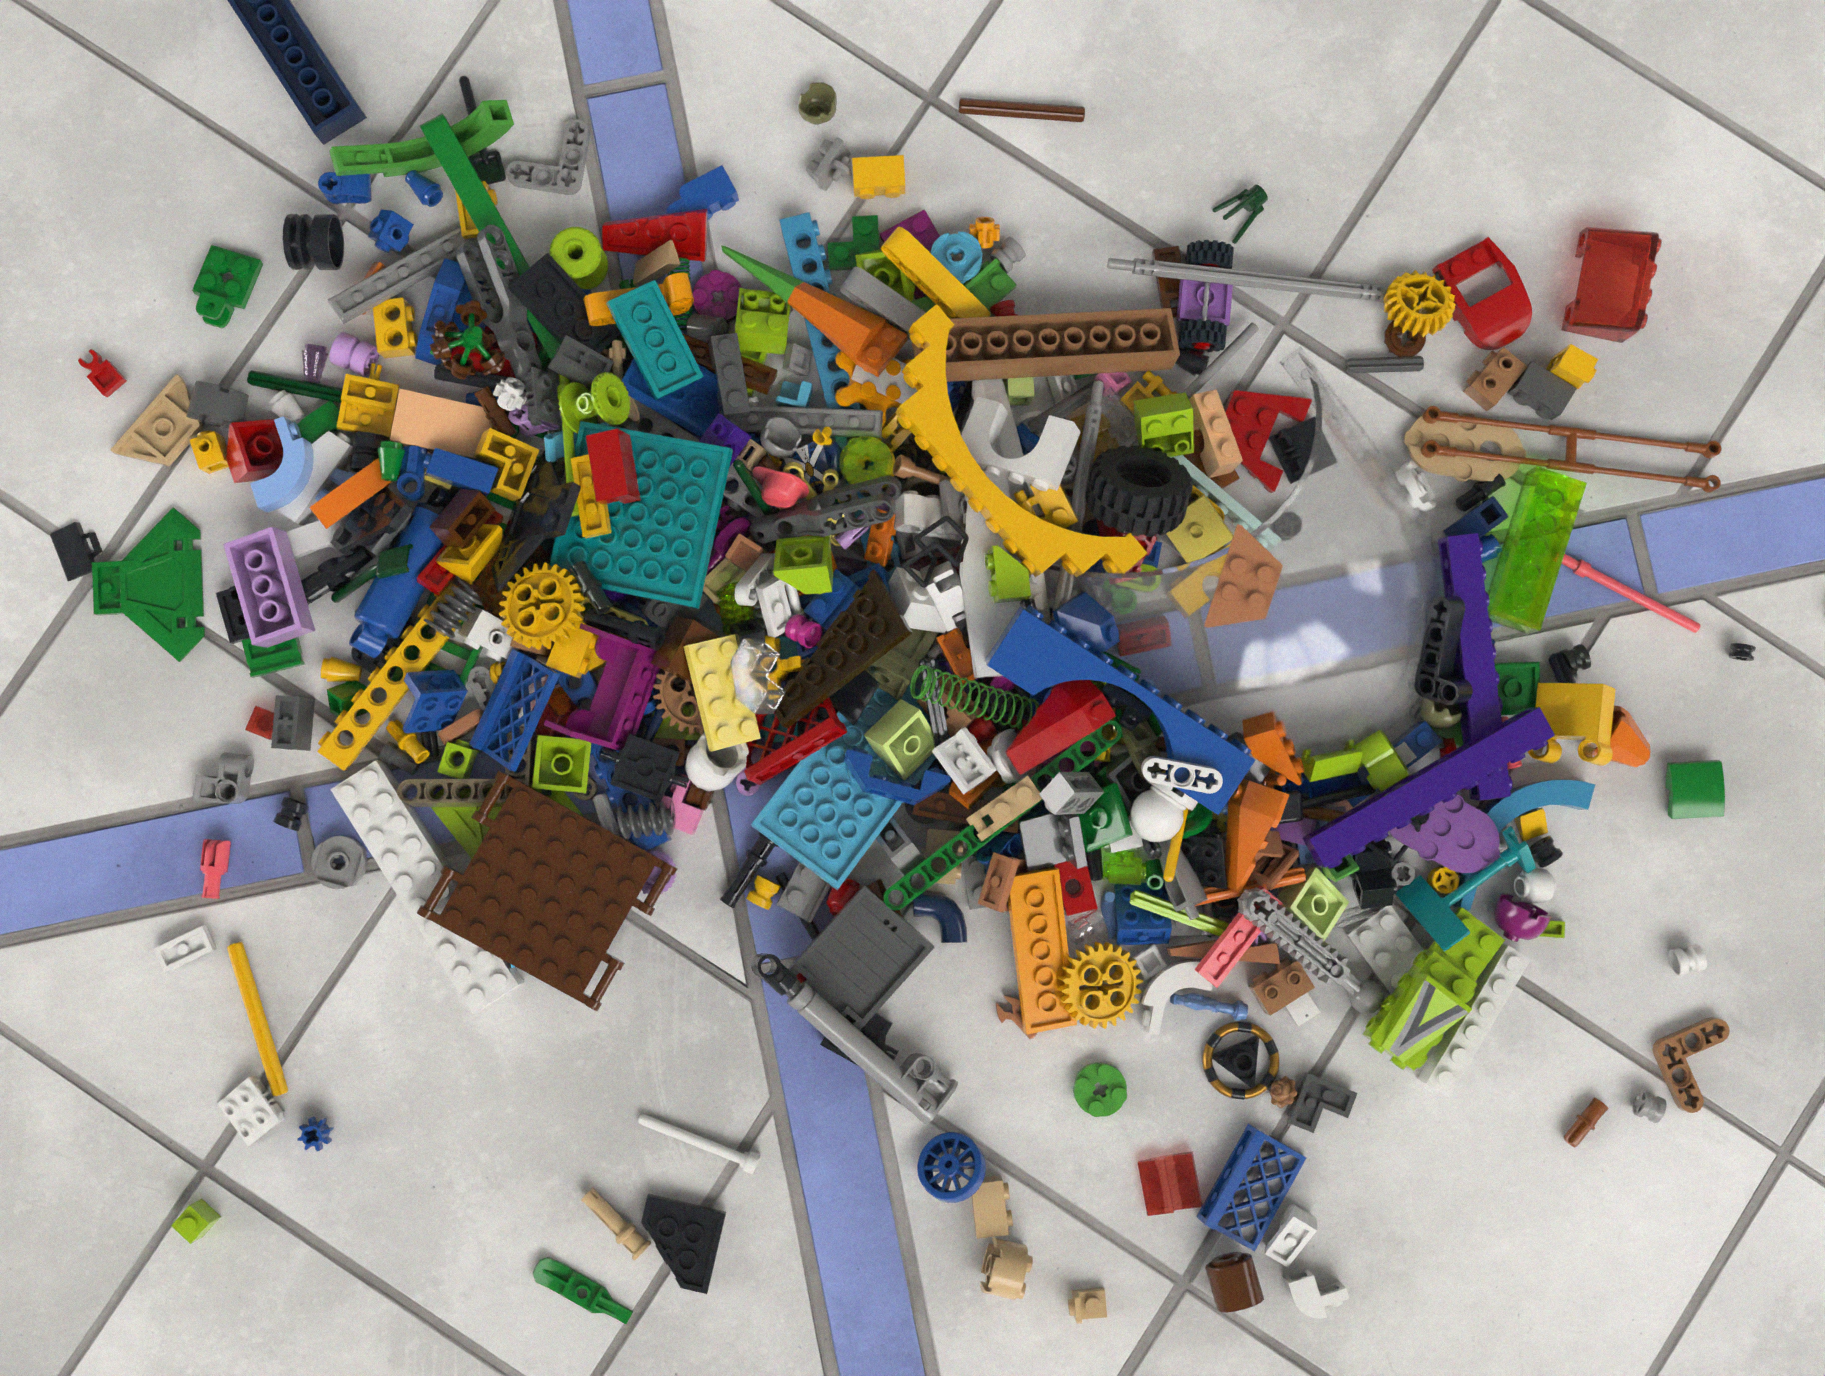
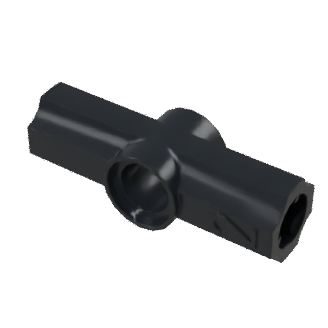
[301,545,373,605]

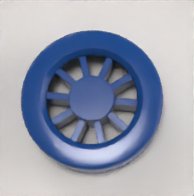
[917,1132,986,1203]

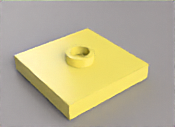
[1166,494,1233,567]

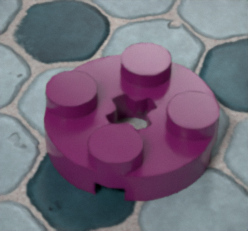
[692,270,742,323]

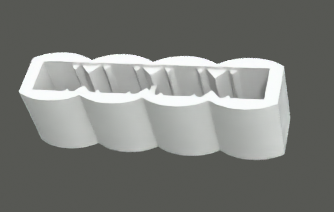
[894,491,963,541]

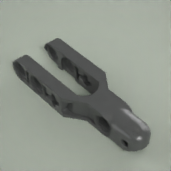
[456,224,542,384]
[749,475,902,543]

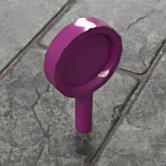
[706,517,751,576]

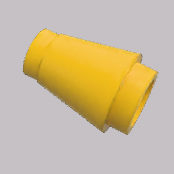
[321,656,362,682]

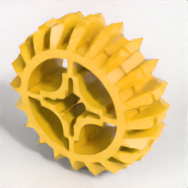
[1383,270,1456,337]

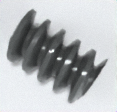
[424,579,483,638]
[617,800,676,839]

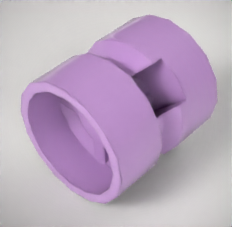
[329,332,379,377]

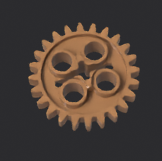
[653,670,704,735]

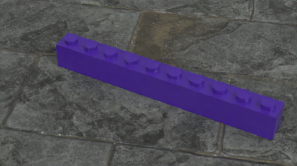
[1438,533,1513,800]
[1302,707,1555,869]

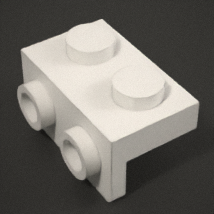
[932,727,996,795]

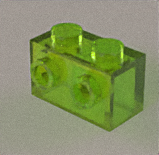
[1102,851,1146,885]

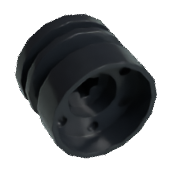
[283,214,344,270]

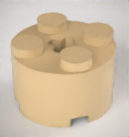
[980,1237,1033,1300]

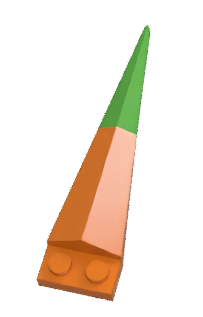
[721,245,908,377]

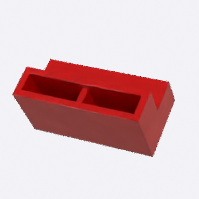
[586,428,640,505]

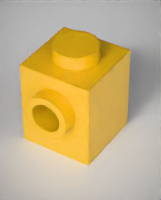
[189,430,229,474]

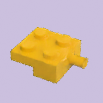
[336,363,400,439]

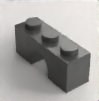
[708,333,750,419]

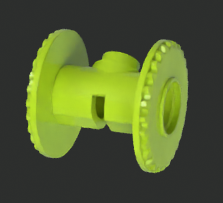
[549,227,608,290]
[558,372,631,434]

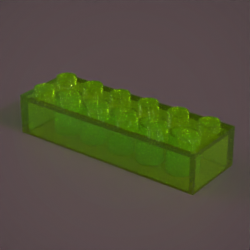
[1488,466,1587,634]

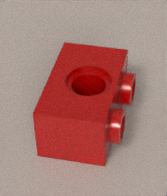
[1052,861,1098,916]

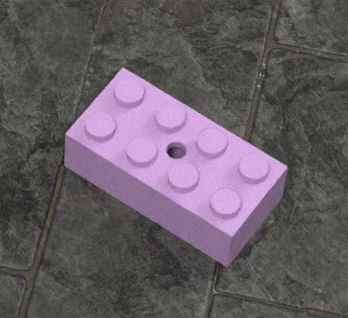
[223,527,315,648]

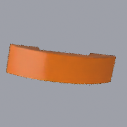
[309,458,401,529]

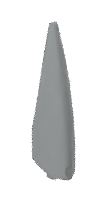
[1159,839,1208,921]

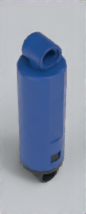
[349,485,456,658]

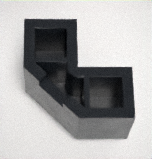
[1352,839,1397,909]

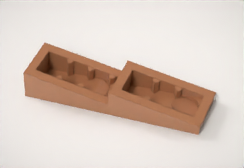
[1166,939,1280,964]

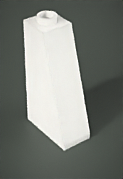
[252,431,356,526]

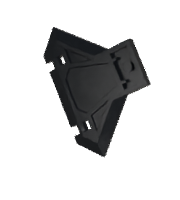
[491,450,581,591]

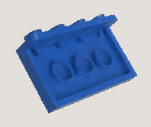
[621,359,720,437]

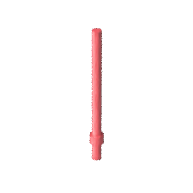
[1556,552,1700,633]

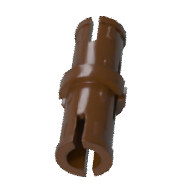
[474,386,517,436]

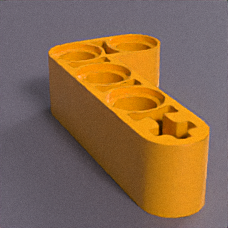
[583,273,694,326]

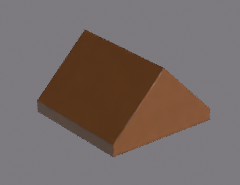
[651,616,721,684]

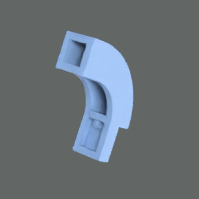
[250,416,314,513]

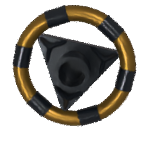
[1202,1021,1279,1100]

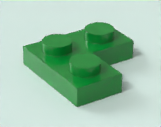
[828,215,879,271]

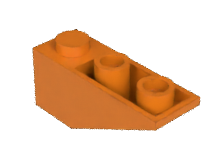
[1242,711,1304,785]

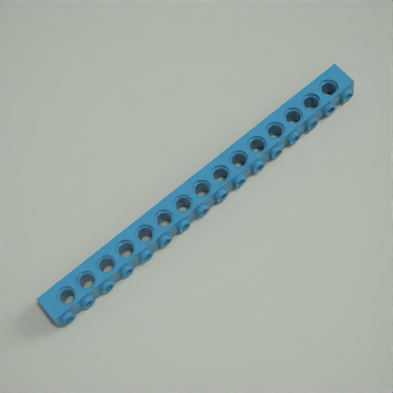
[779,212,903,577]

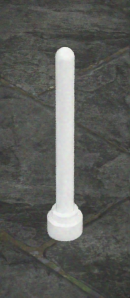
[638,1114,761,1175]

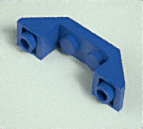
[415,258,466,365]
[844,747,951,805]

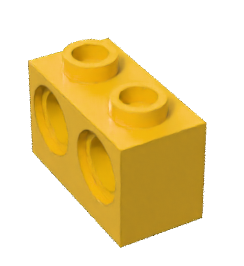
[373,298,418,359]

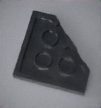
[330,486,413,556]
[641,1194,726,1294]

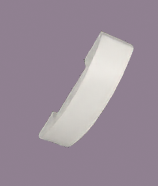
[287,515,349,559]

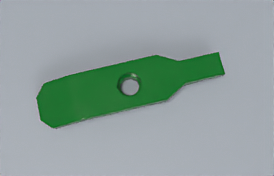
[533,1257,633,1324]

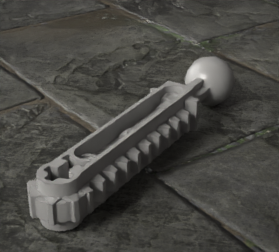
[1237,887,1384,1014]

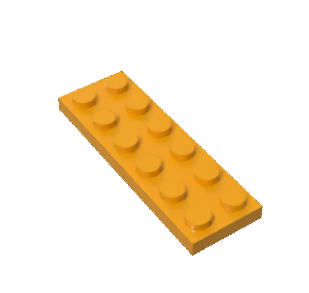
[1008,867,1077,1035]

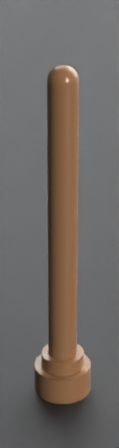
[893,455,951,485]

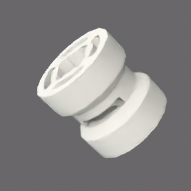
[1668,944,1707,976]

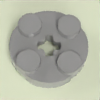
[311,836,367,889]

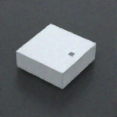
[1131,944,1168,980]
[1285,992,1321,1026]

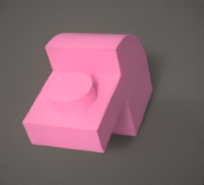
[661,774,704,835]

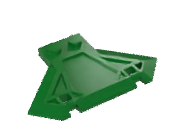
[92,507,205,662]

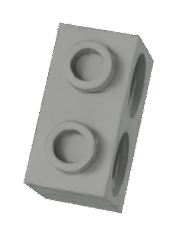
[1039,772,1104,815]

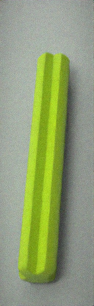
[1129,890,1229,936]

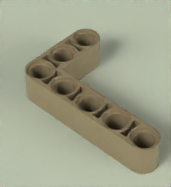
[397,727,535,807]

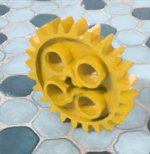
[499,563,585,650]
[1058,941,1143,1029]

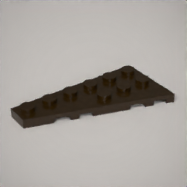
[771,569,913,729]

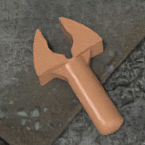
[996,995,1037,1039]

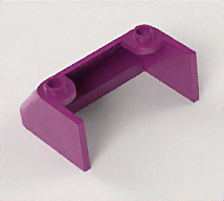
[544,623,660,751]

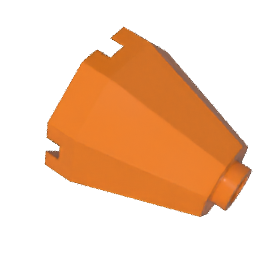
[1582,706,1651,768]

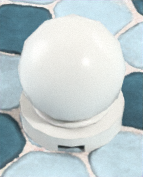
[685,732,749,791]
[1130,773,1198,842]

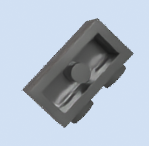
[1508,361,1577,420]

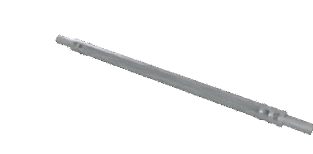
[1107,258,1387,302]
[1050,381,1104,687]

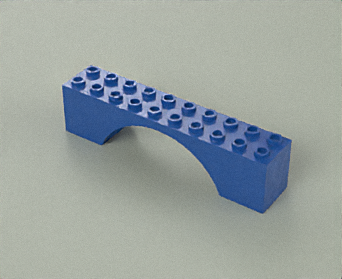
[985,605,1255,815]

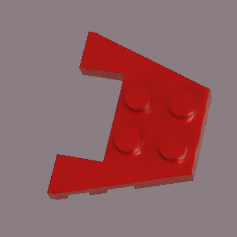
[1224,390,1312,493]

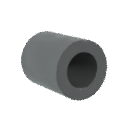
[687,313,729,342]

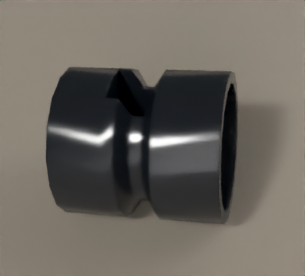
[350,432,389,472]

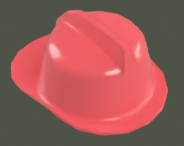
[752,466,809,509]

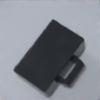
[50,522,103,581]

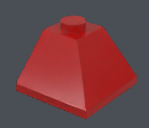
[226,419,283,483]

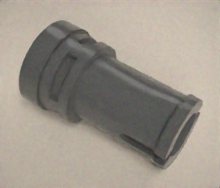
[378,741,421,775]

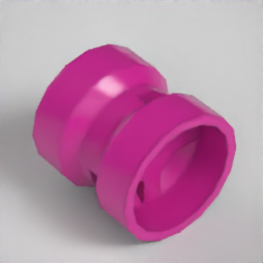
[785,614,823,648]

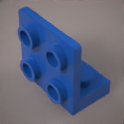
[402,670,468,733]
[1113,882,1172,945]

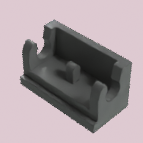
[548,335,613,391]
[271,695,315,751]

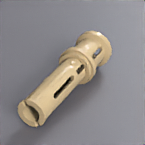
[581,1187,651,1261]

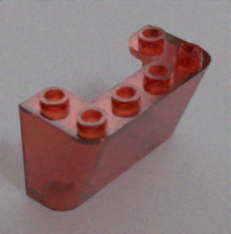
[1561,227,1662,343]

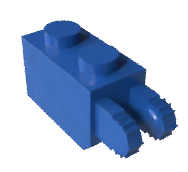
[666,165,739,220]

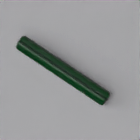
[247,370,343,403]

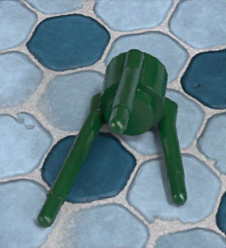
[1213,184,1268,244]

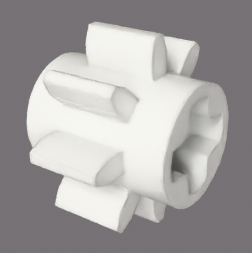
[493,377,527,411]

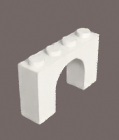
[961,396,1080,491]

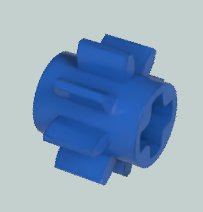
[297,1117,334,1151]

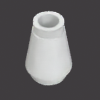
[268,390,306,424]

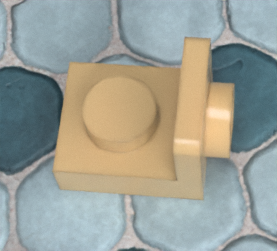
[1068,1287,1107,1324]

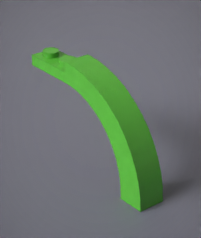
[329,100,514,177]

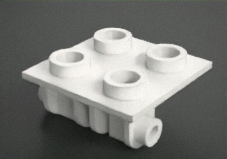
[217,1076,285,1147]

